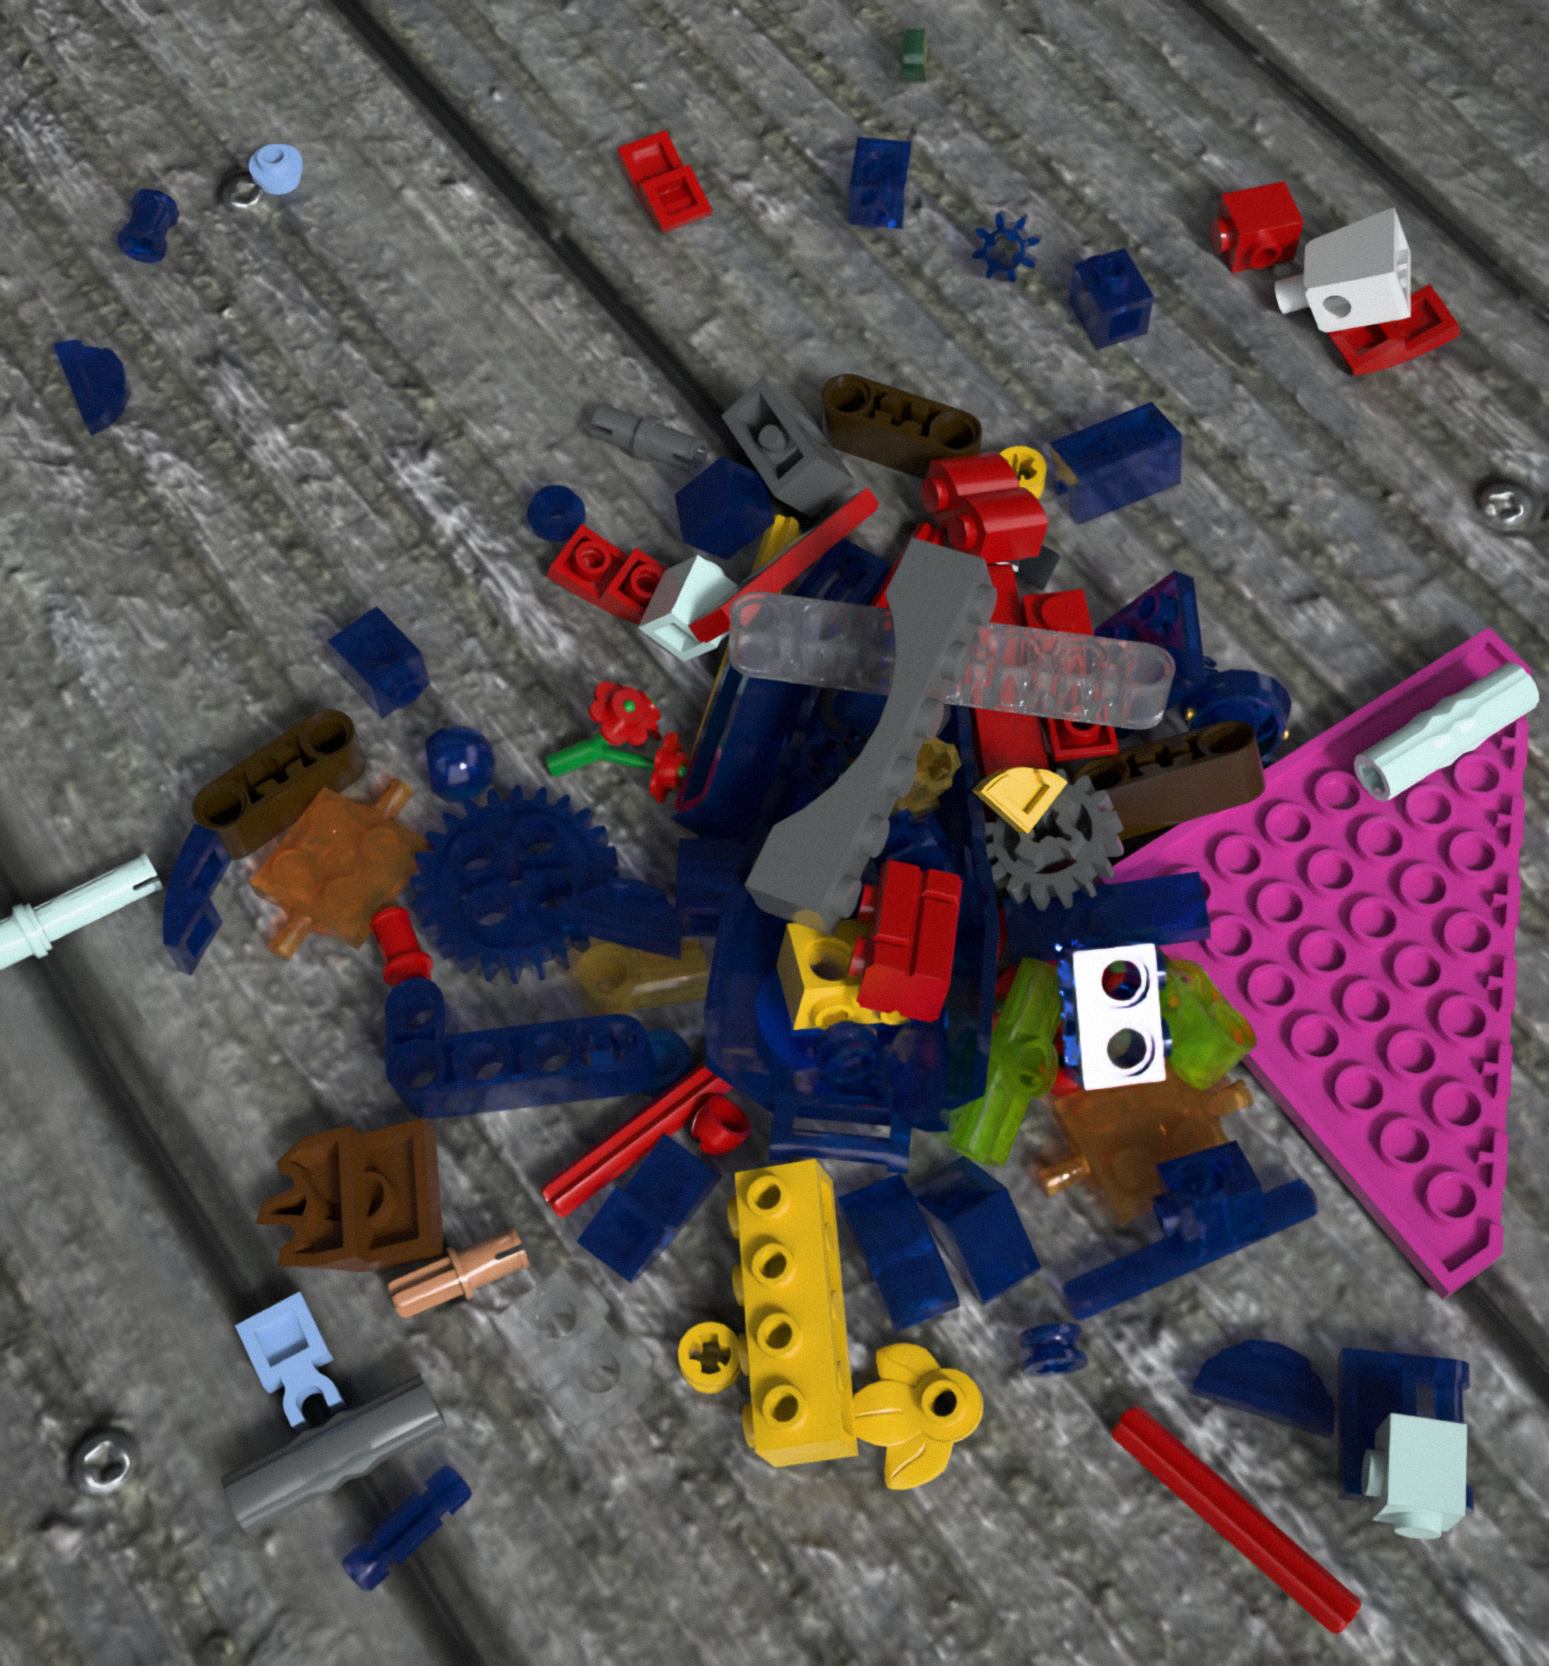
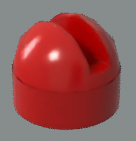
[691,1095,751,1156]

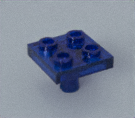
[1094,570,1218,740]

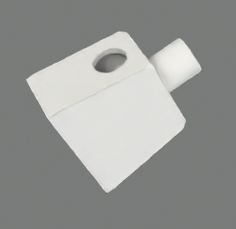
[1275,207,1411,333]

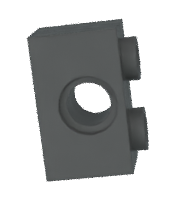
[721,376,854,518]

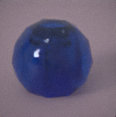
[425,724,497,803]

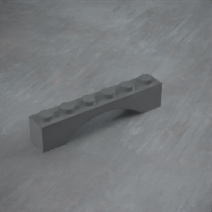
[744,537,997,937]

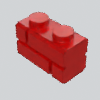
[847,860,963,1023]

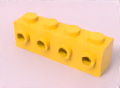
[727,1159,858,1468]

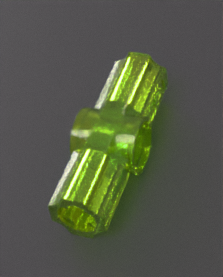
[949,958,1076,1170]

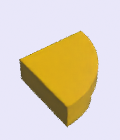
[972,766,1068,834]

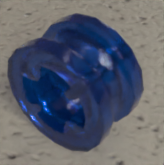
[1019,1323,1088,1377]

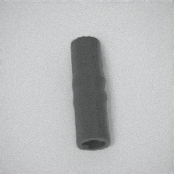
[221,1373,447,1534]

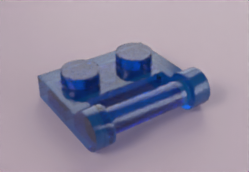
[1338,1348,1474,1514]

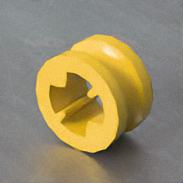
[1000,446,1047,499]
[678,1322,741,1394]

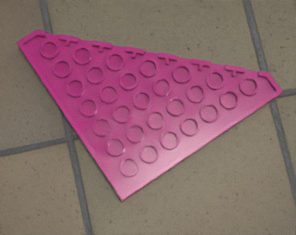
[1096,627,1532,1300]

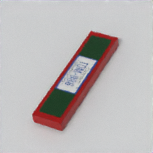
[688,487,879,644]

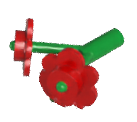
[546,682,688,804]

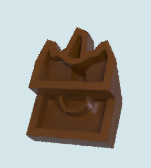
[256,1118,445,1272]

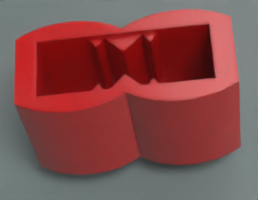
[921,451,1049,565]

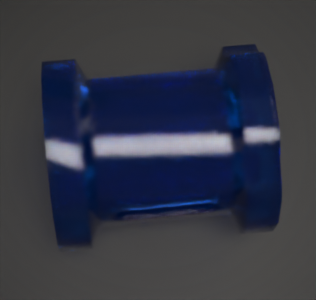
[117,189,180,263]

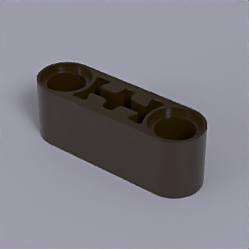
[821,374,982,480]
[192,709,366,860]
[1073,720,1266,841]

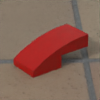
[617,130,712,234]
[1327,284,1460,376]

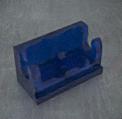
[1049,402,1182,525]

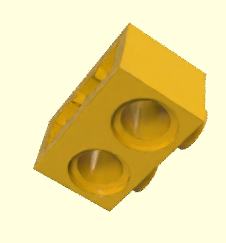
[776,919,917,1030]

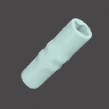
[1354,662,1539,802]

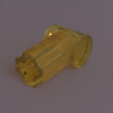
[890,735,962,824]
[577,939,710,1023]

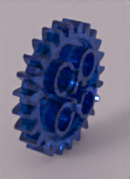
[410,785,621,984]

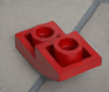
[546,524,667,625]

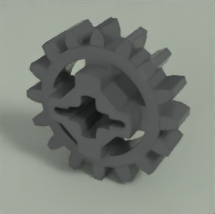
[979,769,1124,911]

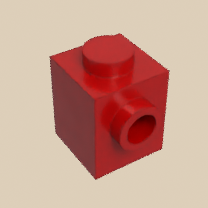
[1210,181,1304,273]

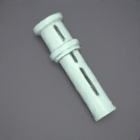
[0,852,164,971]

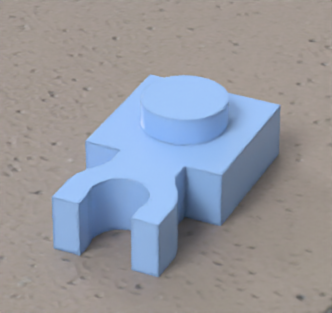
[235,1292,346,1433]

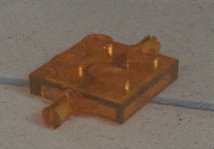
[249,778,431,962]
[1035,1049,1253,1226]

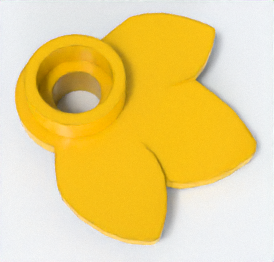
[853,1343,984,1490]

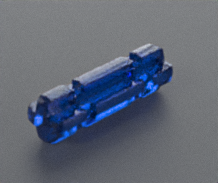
[341,1465,472,1592]

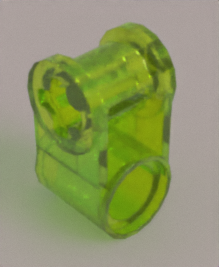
[1127,959,1257,1090]

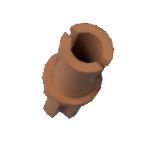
[388,1225,530,1319]

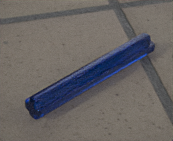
[1061,1178,1319,1321]

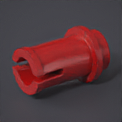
[369,907,433,994]

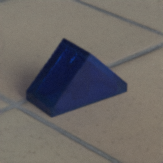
[906,1155,1041,1307]

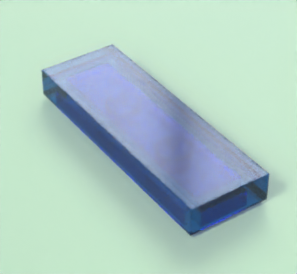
[1002,871,1211,967]

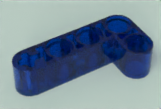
[385,977,657,1119]

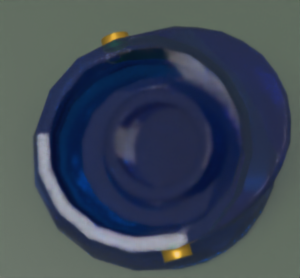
[1178,669,1292,768]

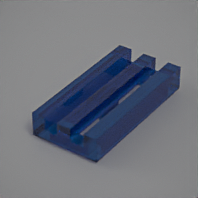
[773,538,890,658]

